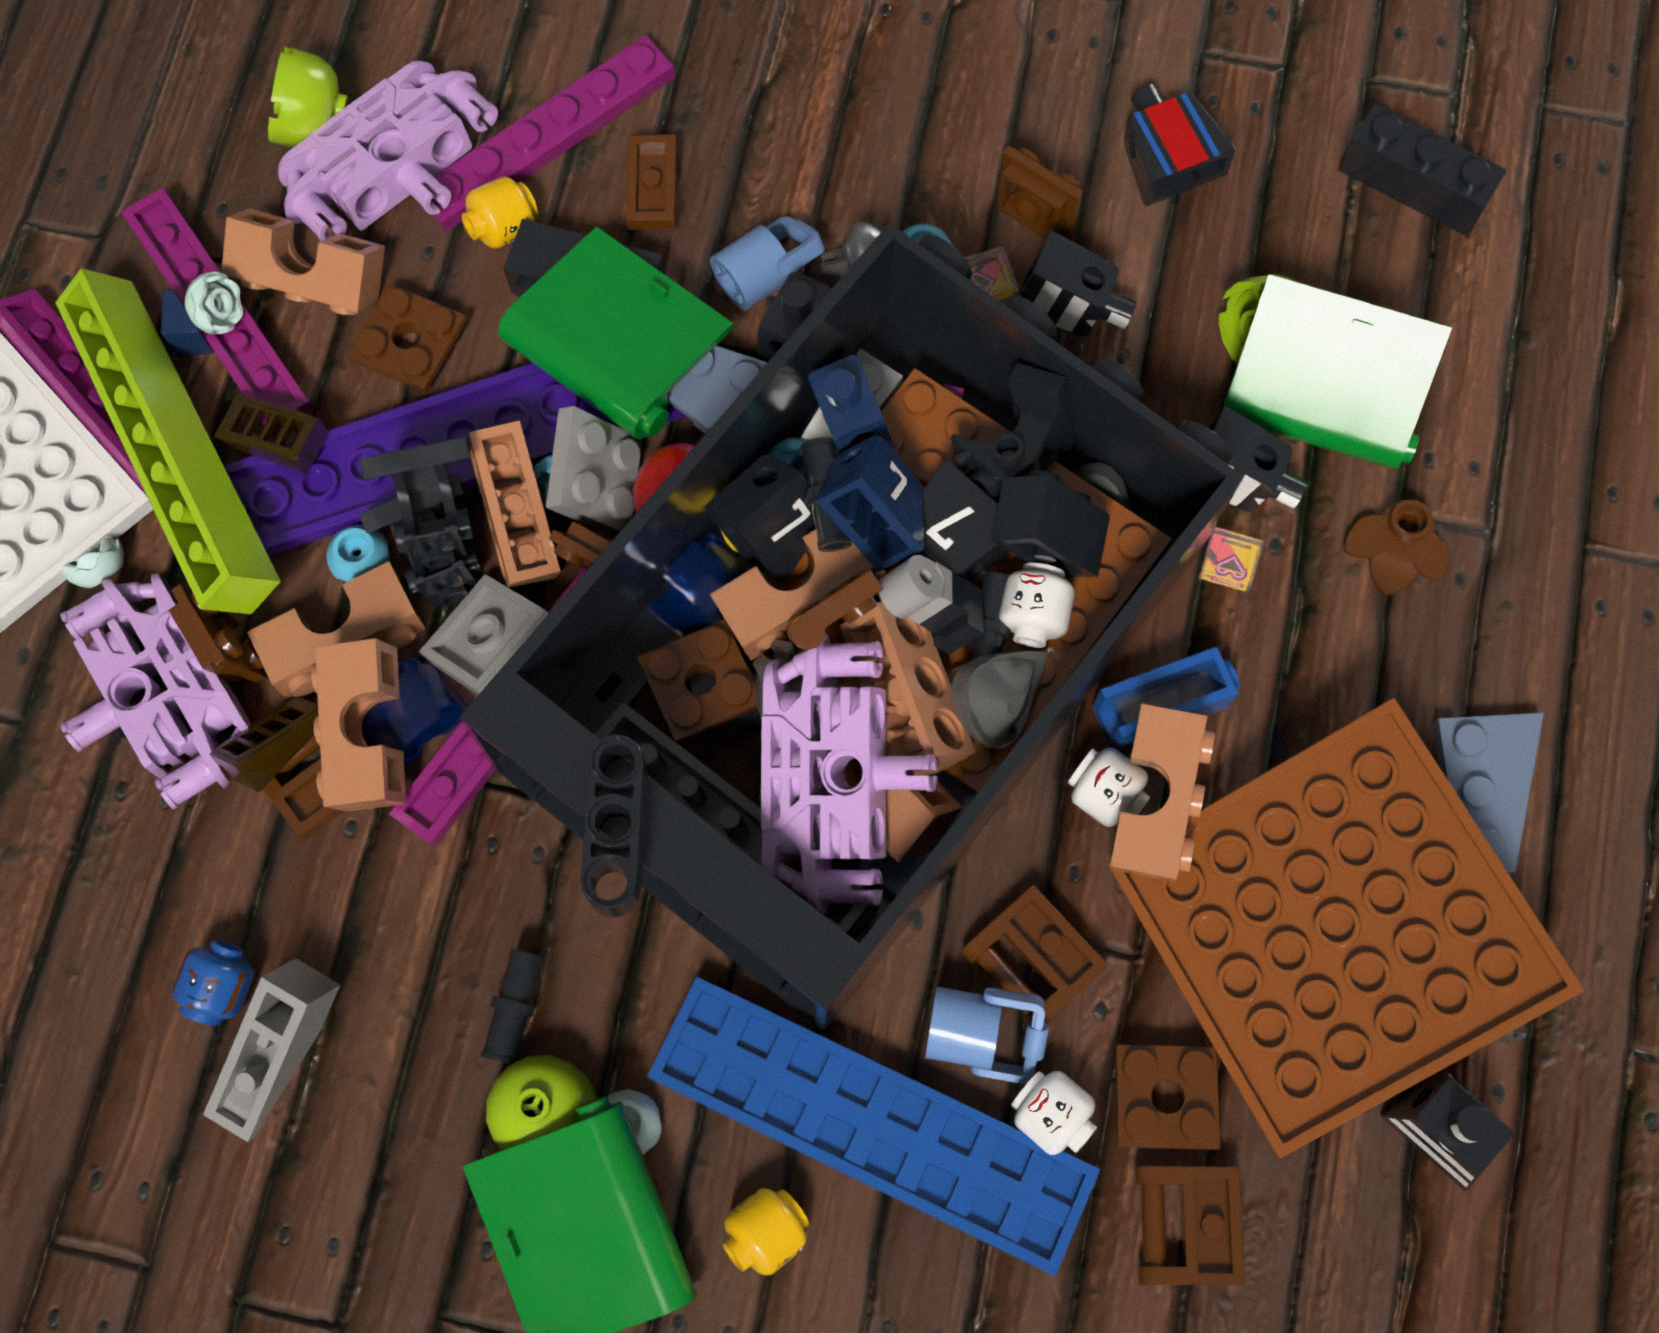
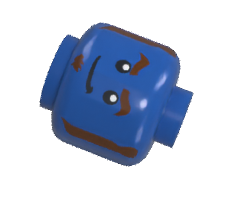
[172,940,255,1026]

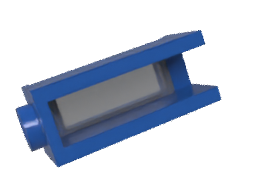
[1092,647,1239,750]

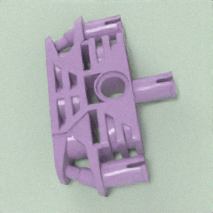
[278,60,498,241]
[60,573,252,809]
[761,633,938,915]

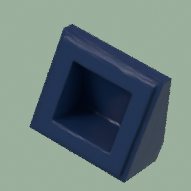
[161,289,213,356]

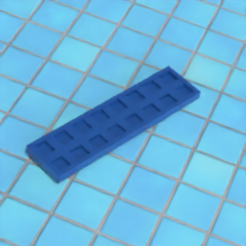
[647,976,1101,1276]

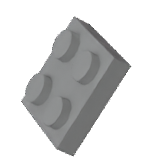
[546,406,642,537]
[419,574,549,695]

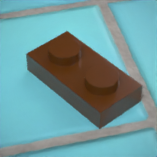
[626,134,678,230]

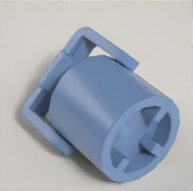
[710,216,825,311]
[925,987,1049,1084]

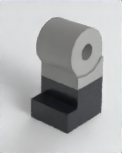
[878,555,984,655]

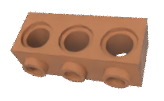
[468,420,561,589]
[840,602,976,776]

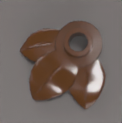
[1344,500,1449,595]

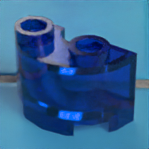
[649,532,752,637]
[362,658,468,767]

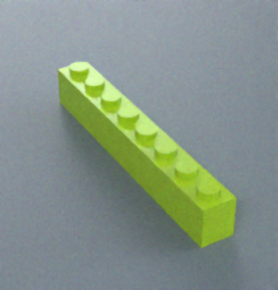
[55,268,281,614]

